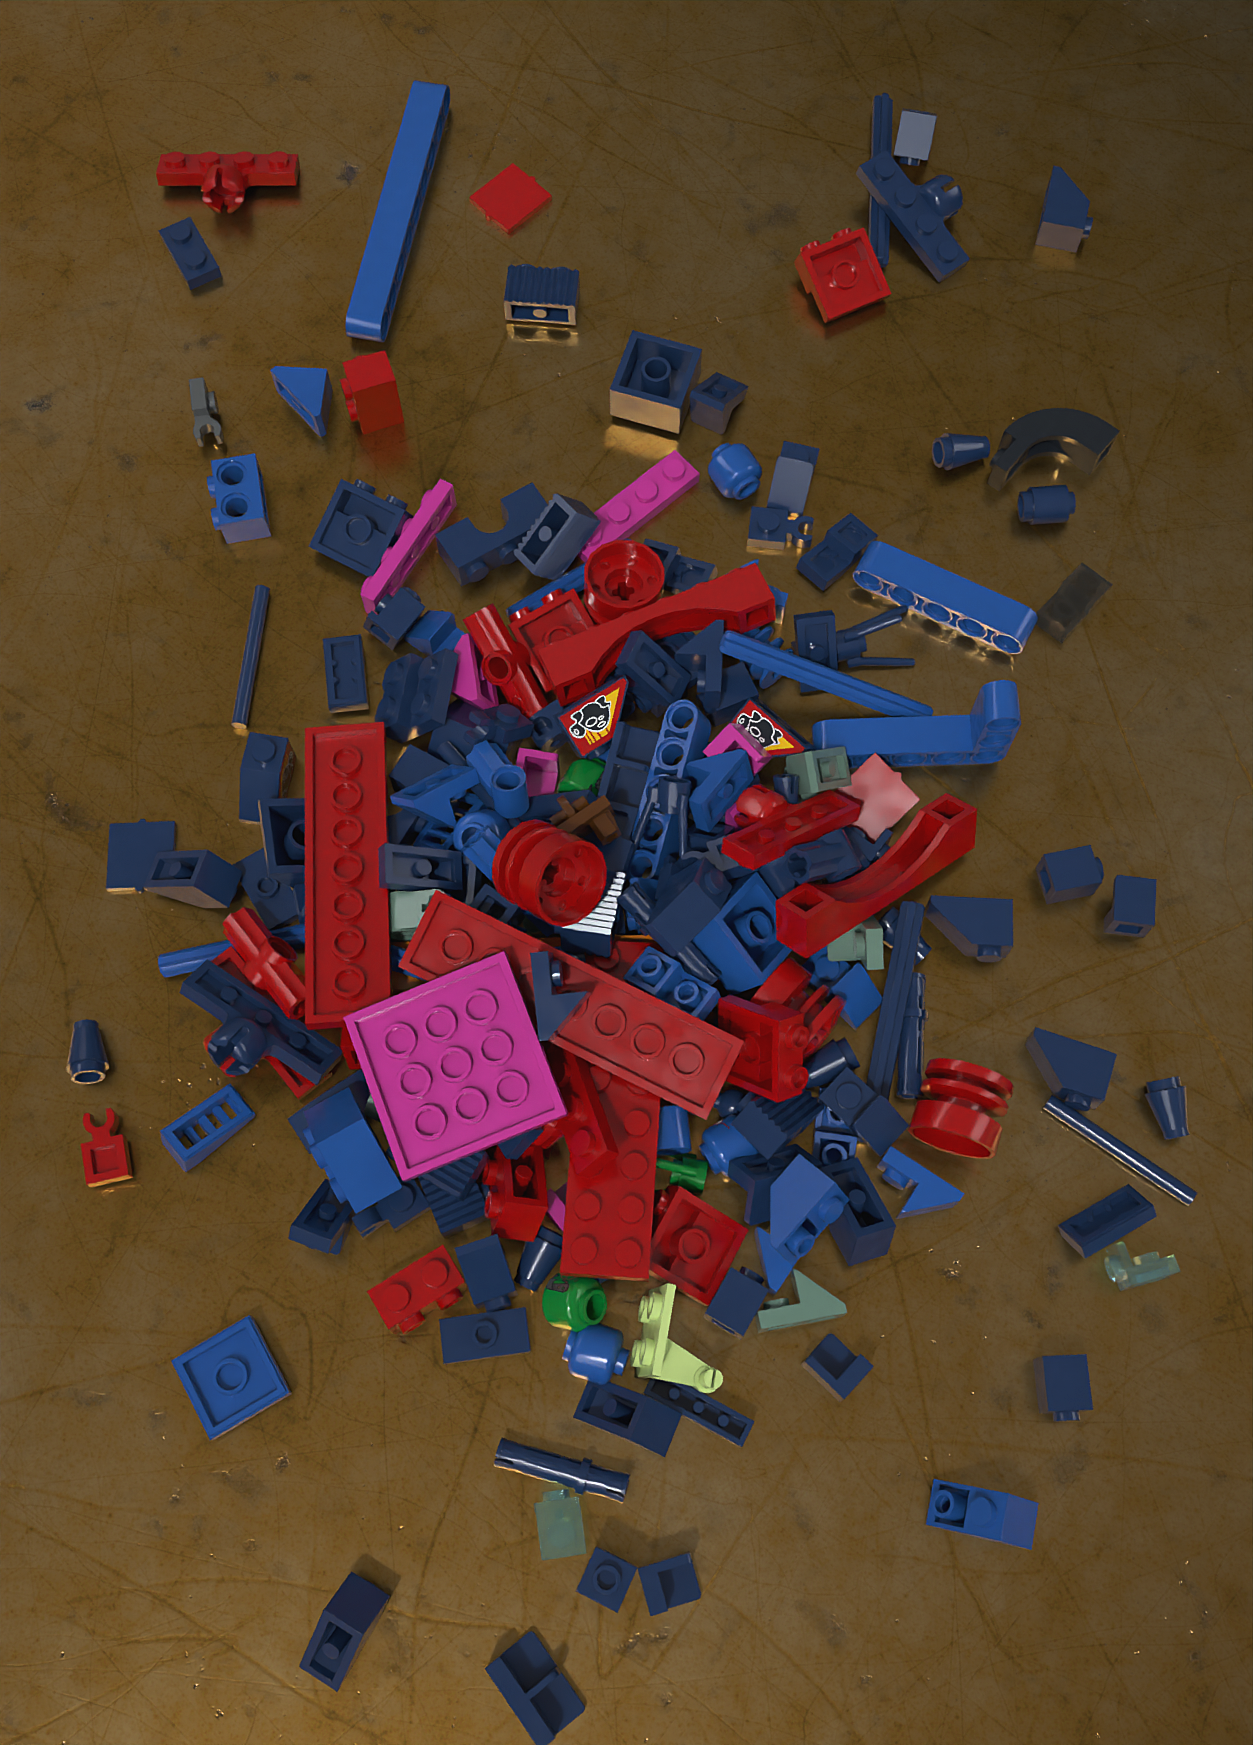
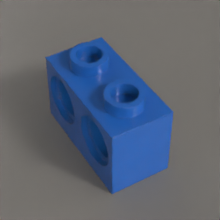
[207,453,271,544]

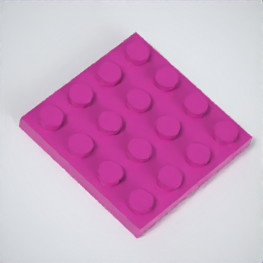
[343,951,569,1181]

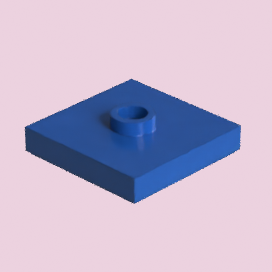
[171,1315,292,1440]

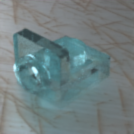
[1104,1241,1181,1291]
[534,1489,587,1560]

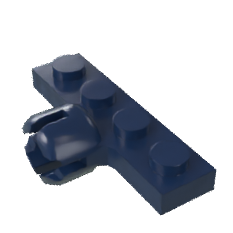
[856,150,970,283]
[179,959,343,1085]

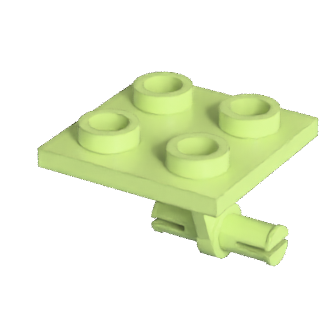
[630,1283,723,1393]

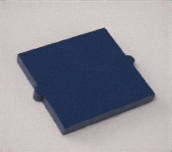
[106,819,176,894]

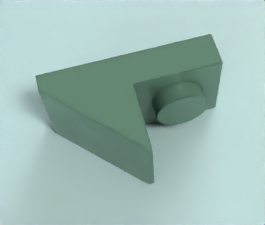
[786,746,852,795]
[827,915,884,970]
[755,1268,847,1333]

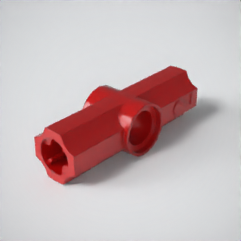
[462,603,548,719]
[222,907,305,1020]

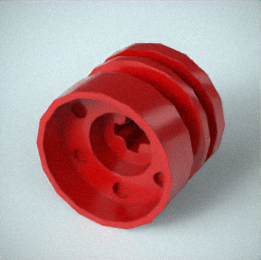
[584,540,664,625]
[492,819,607,927]
[749,957,847,1060]
[908,1058,1014,1159]

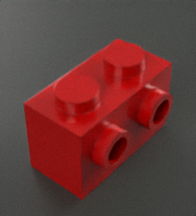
[339,350,404,435]
[482,1145,548,1242]
[367,1244,468,1335]

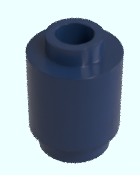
[1017,485,1076,525]

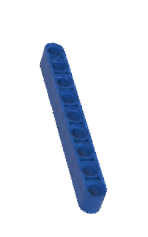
[345,80,450,342]

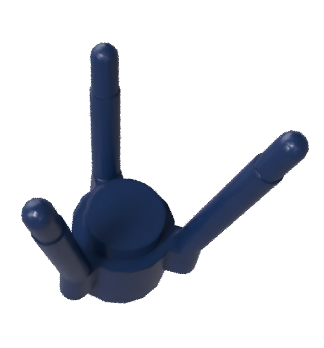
[836,605,916,669]
[631,776,691,858]

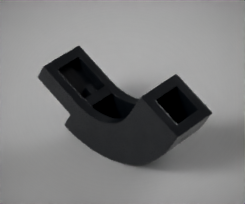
[987,408,1120,491]

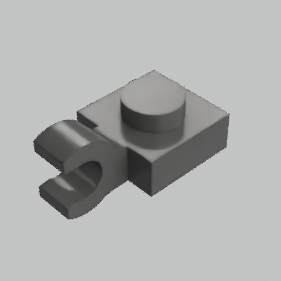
[189,377,224,447]

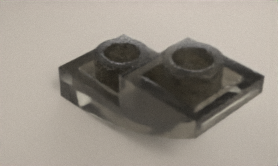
[1036,563,1113,644]

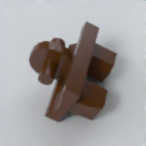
[549,795,621,846]

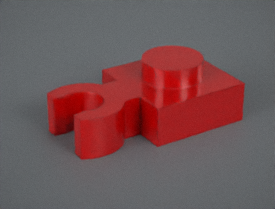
[81,1107,133,1188]

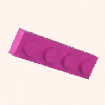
[577,450,700,562]
[360,479,457,615]

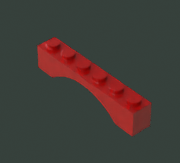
[538,563,776,707]
[776,793,977,959]

